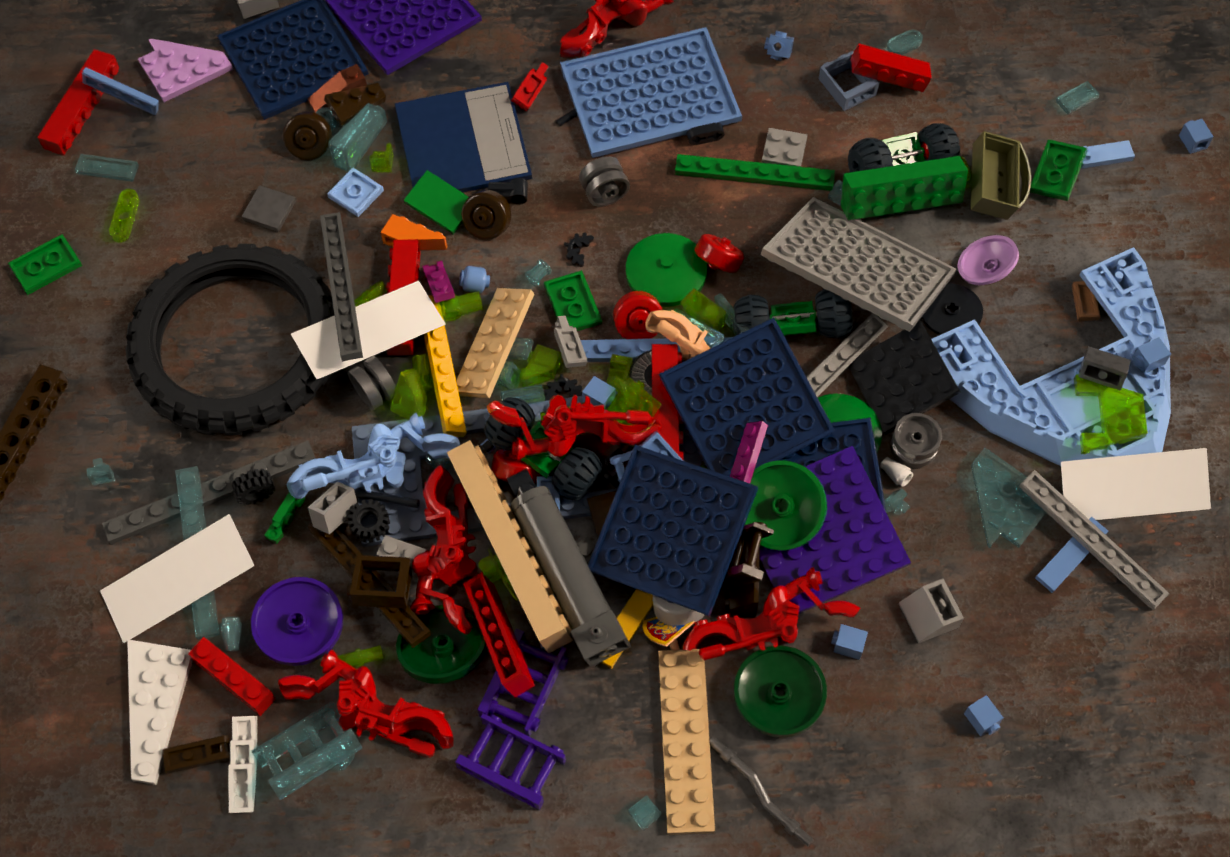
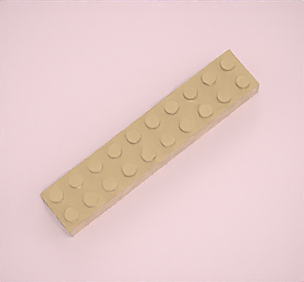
[447,440,573,653]

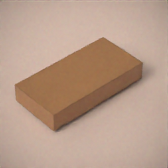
[1072,281,1100,321]

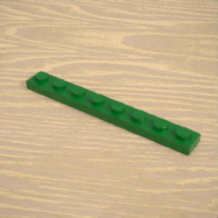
[675,154,835,191]

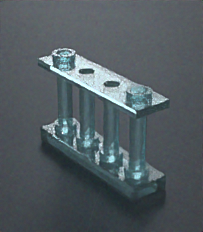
[252,701,362,800]

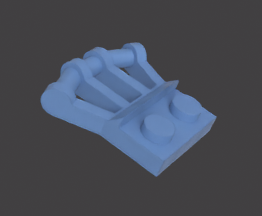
[610,431,683,482]

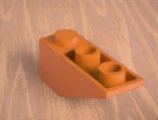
[381,214,448,250]

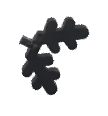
[564,232,594,267]
[544,374,582,401]

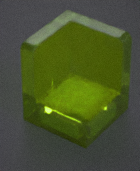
[369,143,394,172]
[607,354,633,390]

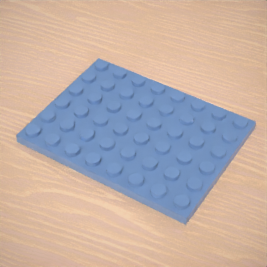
[560,27,742,158]

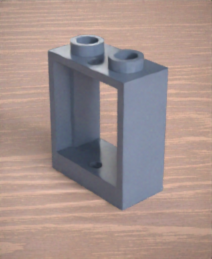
[819,51,879,111]

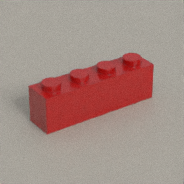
[851,44,932,92]
[188,637,276,716]

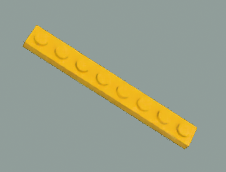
[424,295,467,437]

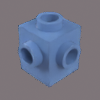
[764,31,794,60]

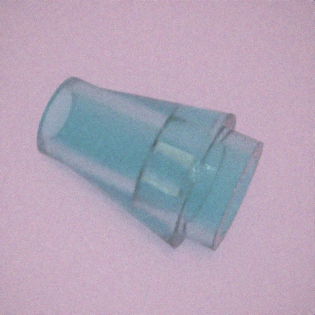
[219,617,242,651]

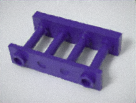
[477,628,569,737]
[455,713,566,811]

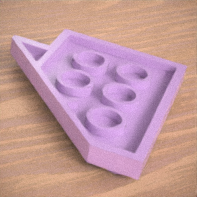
[138,39,233,102]

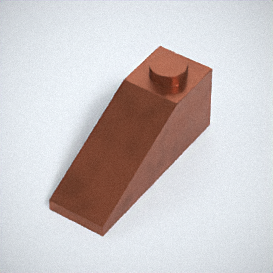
[308,64,367,114]

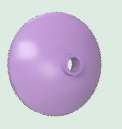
[958,235,1019,285]

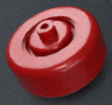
[695,234,745,273]
[613,291,663,339]
[491,449,542,484]

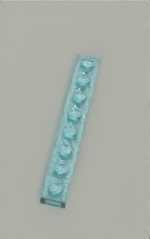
[175,466,220,640]

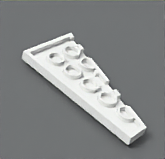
[127,639,193,785]

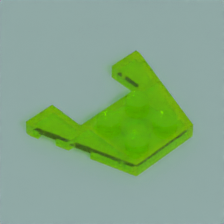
[1074,375,1148,454]

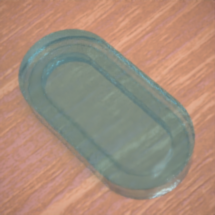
[887,30,923,55]

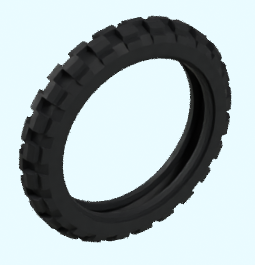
[125,243,335,436]

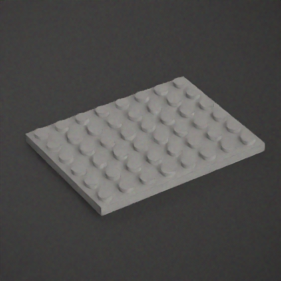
[760,197,956,332]

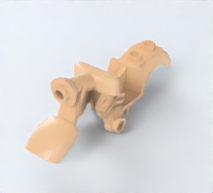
[645,310,711,361]

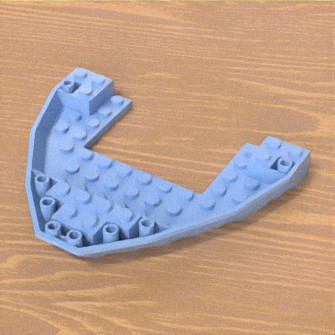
[932,247,1171,466]

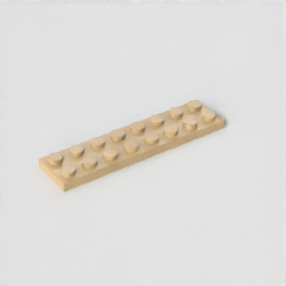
[658,649,715,835]

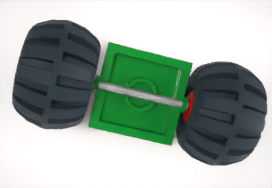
[848,123,960,172]
[734,289,853,339]
[484,397,603,501]

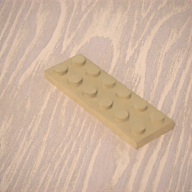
[456,288,534,398]

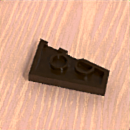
[324,83,386,128]

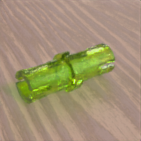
[338,645,384,667]

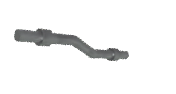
[709,736,814,847]

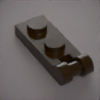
[162,736,231,774]

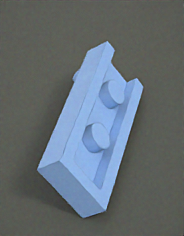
[1081,140,1135,169]

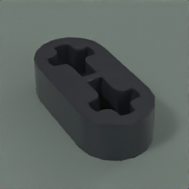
[686,122,725,145]

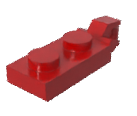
[511,62,549,111]

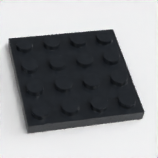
[848,320,961,435]

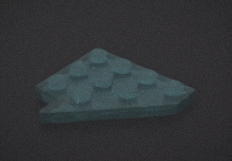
[971,448,1047,548]

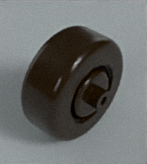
[283,111,332,161]
[461,190,511,240]

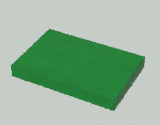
[1030,139,1087,201]
[404,170,469,234]
[8,234,83,295]
[543,270,602,332]

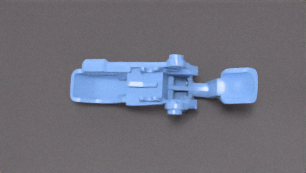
[286,412,460,499]

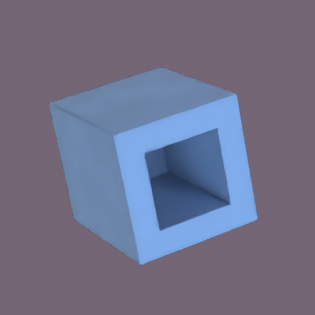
[1179,119,1213,154]
[1132,337,1171,374]
[582,376,617,410]
[831,624,868,660]
[964,695,1003,736]

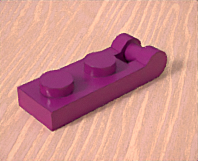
[422,260,455,303]

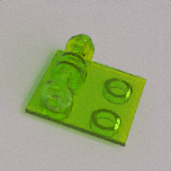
[607,377,662,425]
[478,548,518,600]

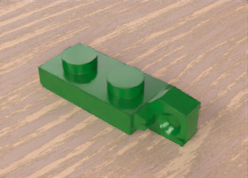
[264,492,305,544]

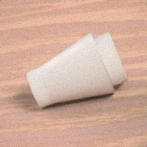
[880,457,913,487]

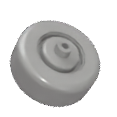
[652,596,704,626]

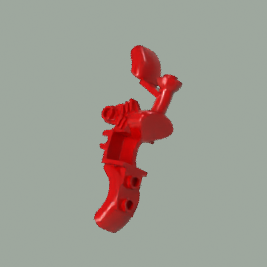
[560,0,674,58]
[487,395,663,461]
[410,464,477,635]
[681,566,861,661]
[278,650,454,758]

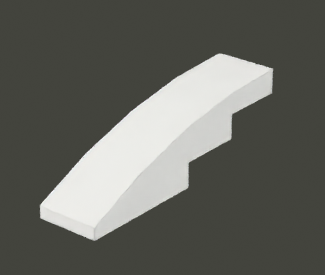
[228,716,257,813]

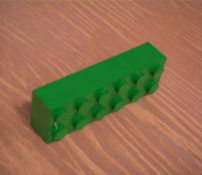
[841,156,968,220]

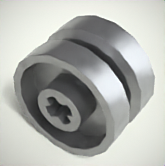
[579,156,630,207]
[347,356,399,411]
[890,413,942,468]

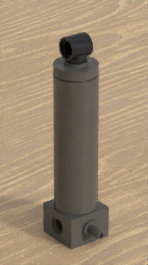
[507,468,631,667]

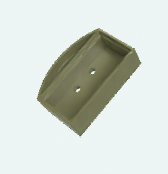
[971,131,1031,220]

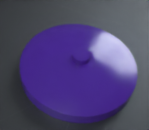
[251,577,343,666]

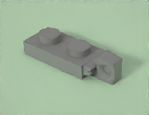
[554,316,588,368]

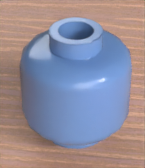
[459,266,490,294]

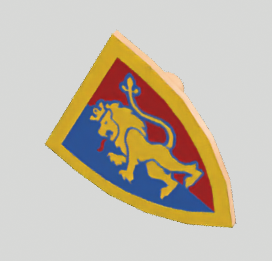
[642,617,694,650]

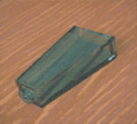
[328,103,387,172]

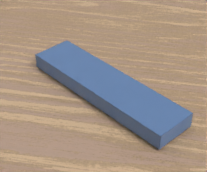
[82,67,159,115]
[1035,516,1108,593]

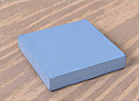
[327,168,384,217]

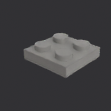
[761,128,807,167]

